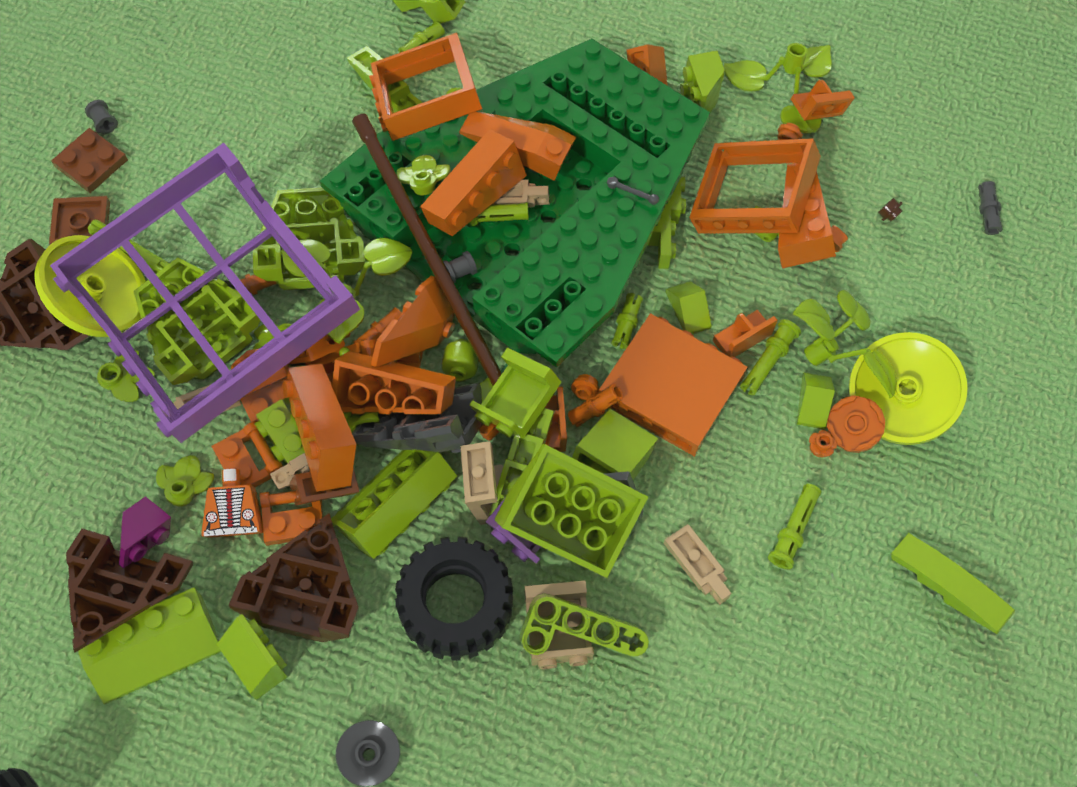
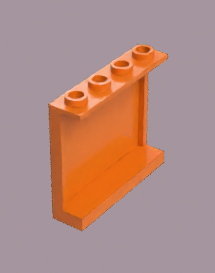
[598,313,748,457]

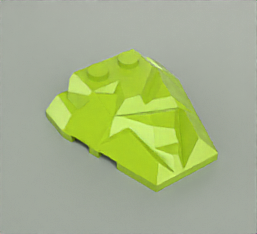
[253,187,365,290]
[133,257,261,385]

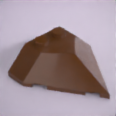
[0,239,90,350]
[229,513,359,642]
[66,529,193,653]

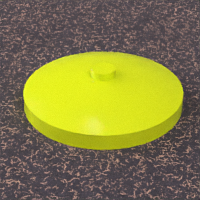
[35,235,146,337]
[849,332,968,445]

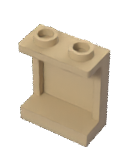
[461,441,503,525]
[525,580,594,669]

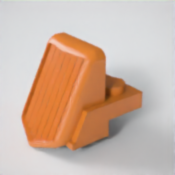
[231,349,289,422]

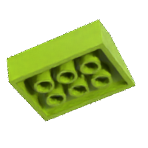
[494,443,648,578]

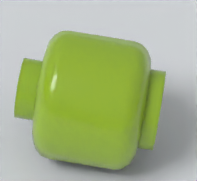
[441,339,479,381]

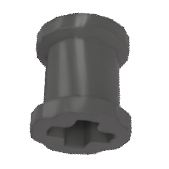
[85,100,118,134]
[443,251,477,283]

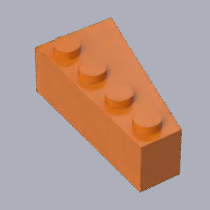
[420,129,527,236]
[778,163,836,269]
[332,351,456,414]
[283,364,356,492]

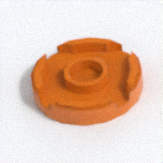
[827,396,885,453]

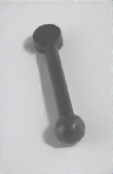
[607,177,659,205]

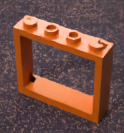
[369,32,482,141]
[689,138,821,234]

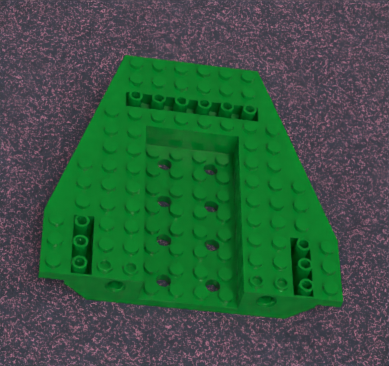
[320,38,710,368]

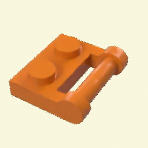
[211,421,283,487]
[260,491,323,546]

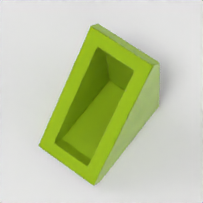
[665,281,712,334]
[797,372,835,429]

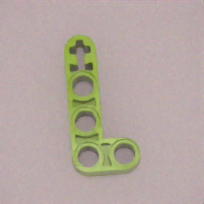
[520,593,649,657]

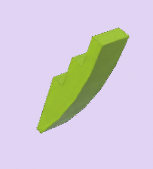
[347,46,423,113]
[489,408,555,516]
[891,533,1015,634]

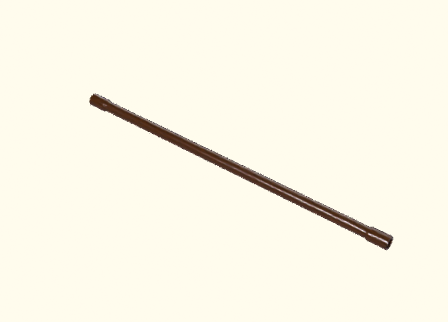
[352,113,502,386]

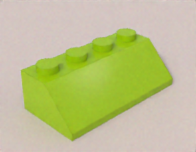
[331,450,457,559]
[78,587,221,704]

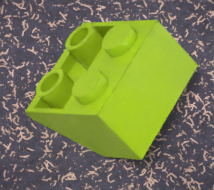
[680,50,725,113]
[217,614,287,700]

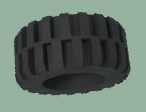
[395,536,513,661]

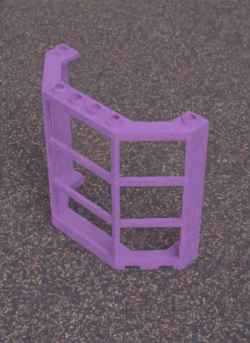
[50,143,360,443]

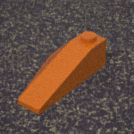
[459,111,577,181]
[371,275,455,367]

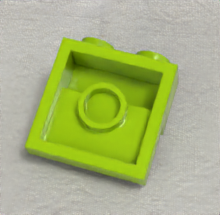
[254,398,305,464]

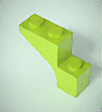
[392,0,465,23]

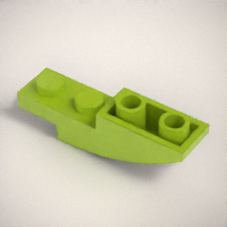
[647,176,686,269]

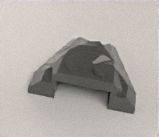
[352,383,482,453]

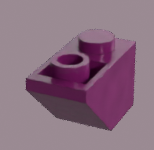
[119,496,171,569]

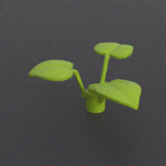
[723,43,832,133]
[281,238,412,344]
[793,290,897,399]

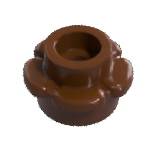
[878,198,903,222]

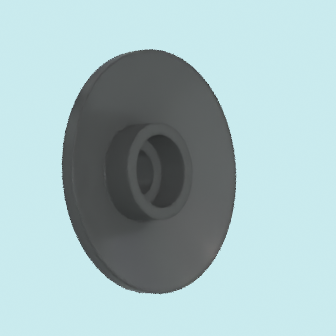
[336,720,400,787]

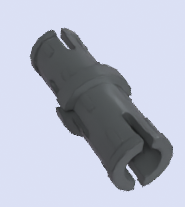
[978,181,1003,235]

